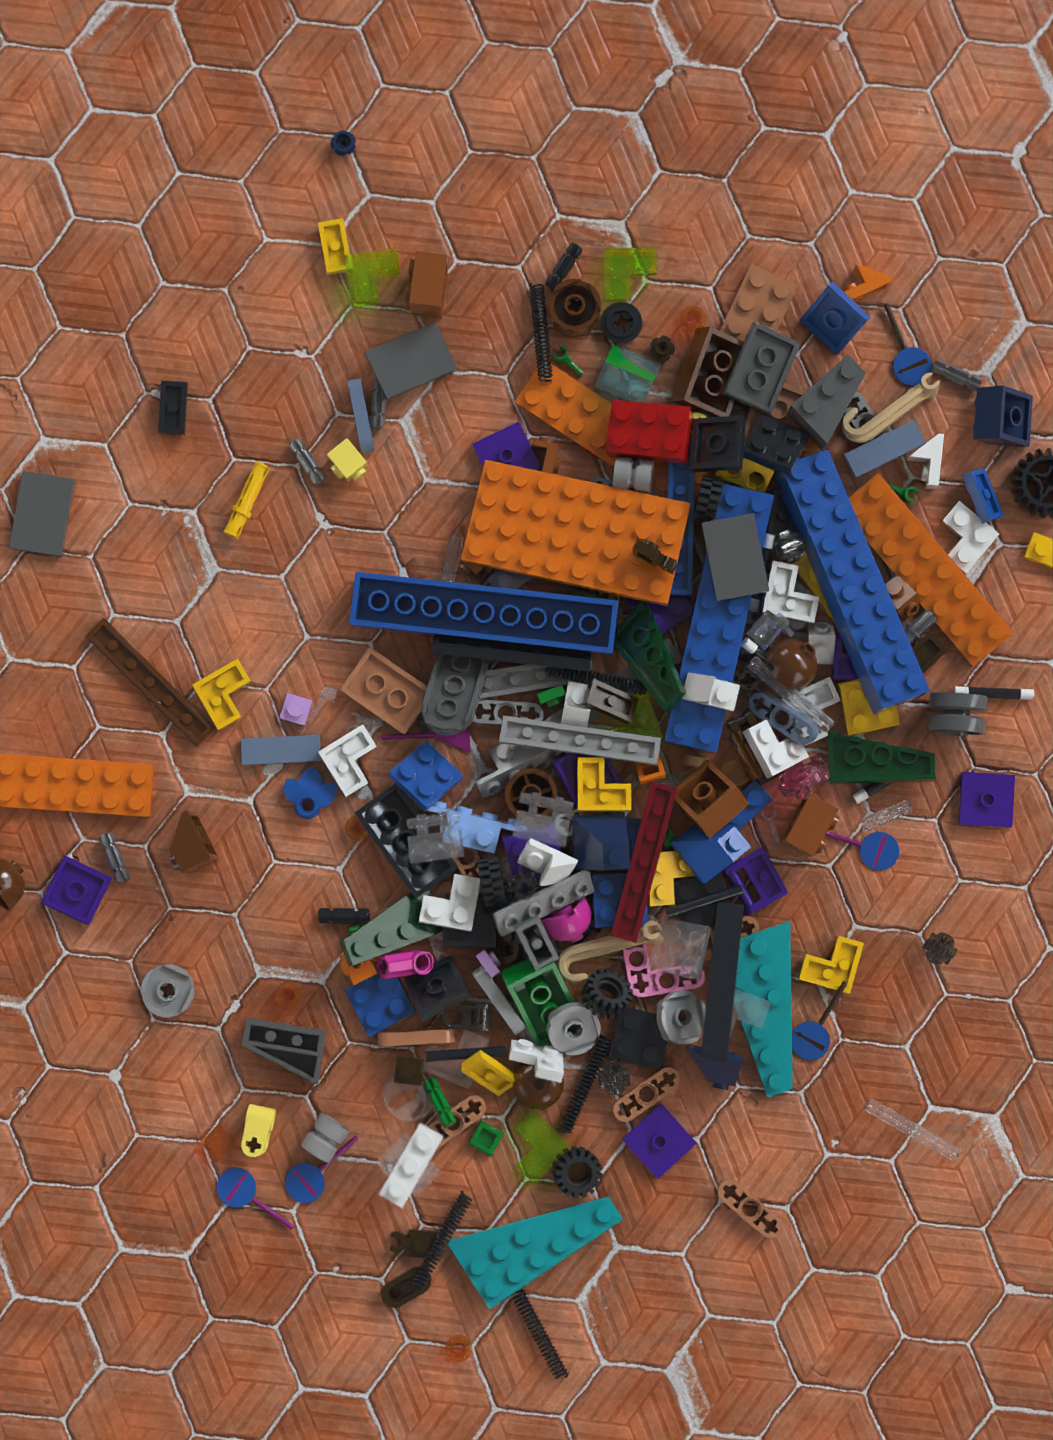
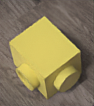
[327,438,368,482]

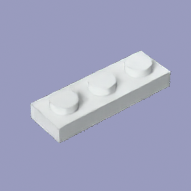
[379,1123,444,1208]

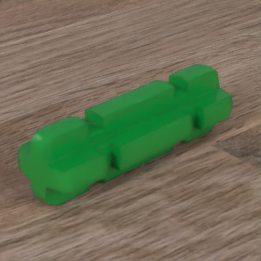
[423,1078,456,1128]

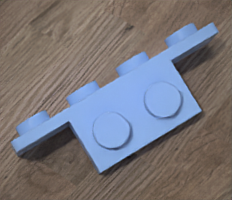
[427,801,528,854]

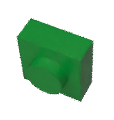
[537,685,566,708]

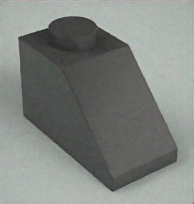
[514,915,559,971]

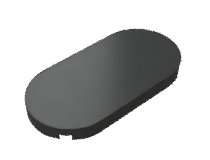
[422,654,488,735]

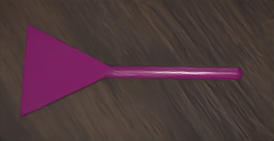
[381,727,471,753]

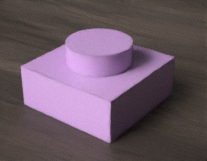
[280,693,313,726]
[476,950,501,978]

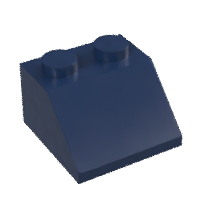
[973,385,1033,447]

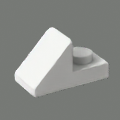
[907,433,944,490]
[682,673,740,712]
[561,681,590,727]
[517,838,578,886]

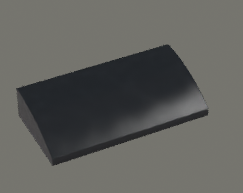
[354,784,459,899]

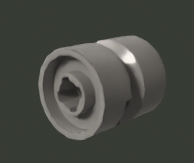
[613,456,654,494]
[301,1113,350,1163]

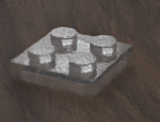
[647,917,711,980]

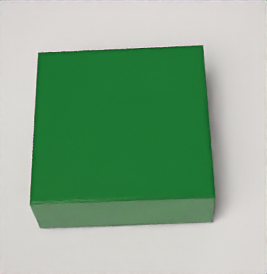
[468,1120,504,1156]

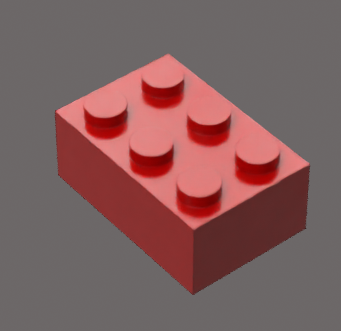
[606,400,693,464]

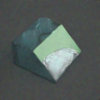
[594,344,662,402]

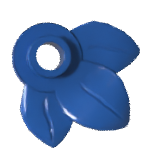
[284,767,337,819]

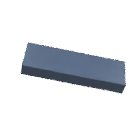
[843,420,926,479]
[241,735,322,765]

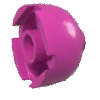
[540,897,592,943]

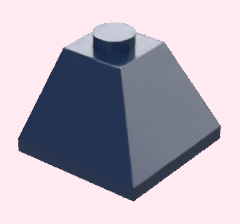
[572,813,630,870]
[686,1044,743,1090]

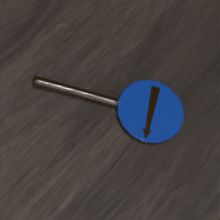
[884,303,932,386]
[792,981,847,1060]

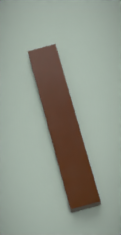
[85,618,216,747]

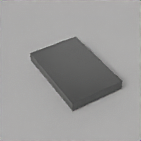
[722,321,801,416]
[364,322,458,401]
[9,471,76,557]
[701,513,769,602]

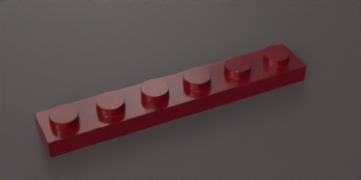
[610,781,678,943]

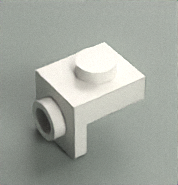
[807,622,836,665]

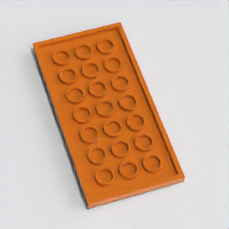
[461,460,691,606]

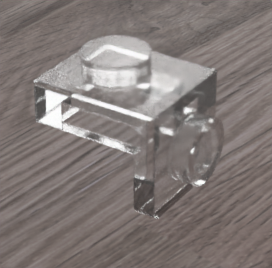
[746,610,794,651]

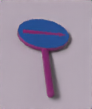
[825,831,899,871]
[285,1136,359,1203]
[217,1168,294,1230]

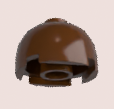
[765,638,818,691]
[505,768,558,821]
[0,859,25,910]
[512,1062,564,1110]

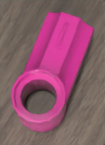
[377,949,434,979]

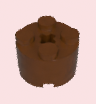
[548,279,601,337]

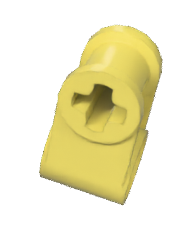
[241,1104,276,1157]

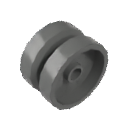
[927,692,988,736]

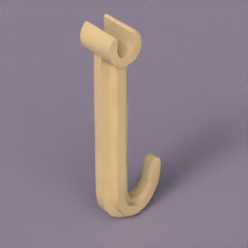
[842,373,940,443]
[558,921,664,983]

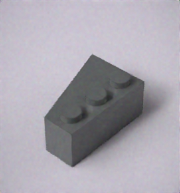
[787,354,866,451]
[242,1017,328,1085]

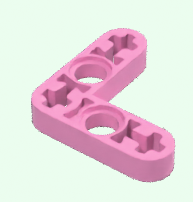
[623,926,705,997]

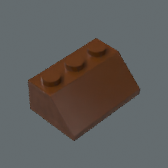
[671,326,743,417]
[169,810,220,874]

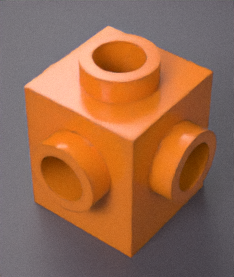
[340,954,380,985]

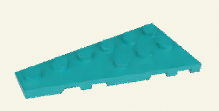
[734,920,793,1097]
[447,1197,623,1310]

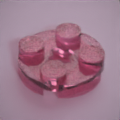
[777,756,830,800]

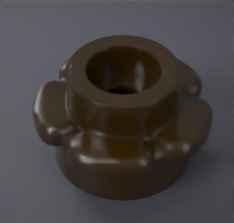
[650,335,675,361]

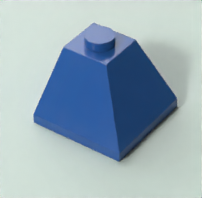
[670,823,751,885]

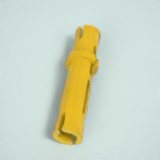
[223,461,270,539]

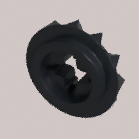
[601,302,642,344]

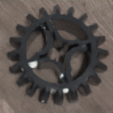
[1010,448,1053,519]

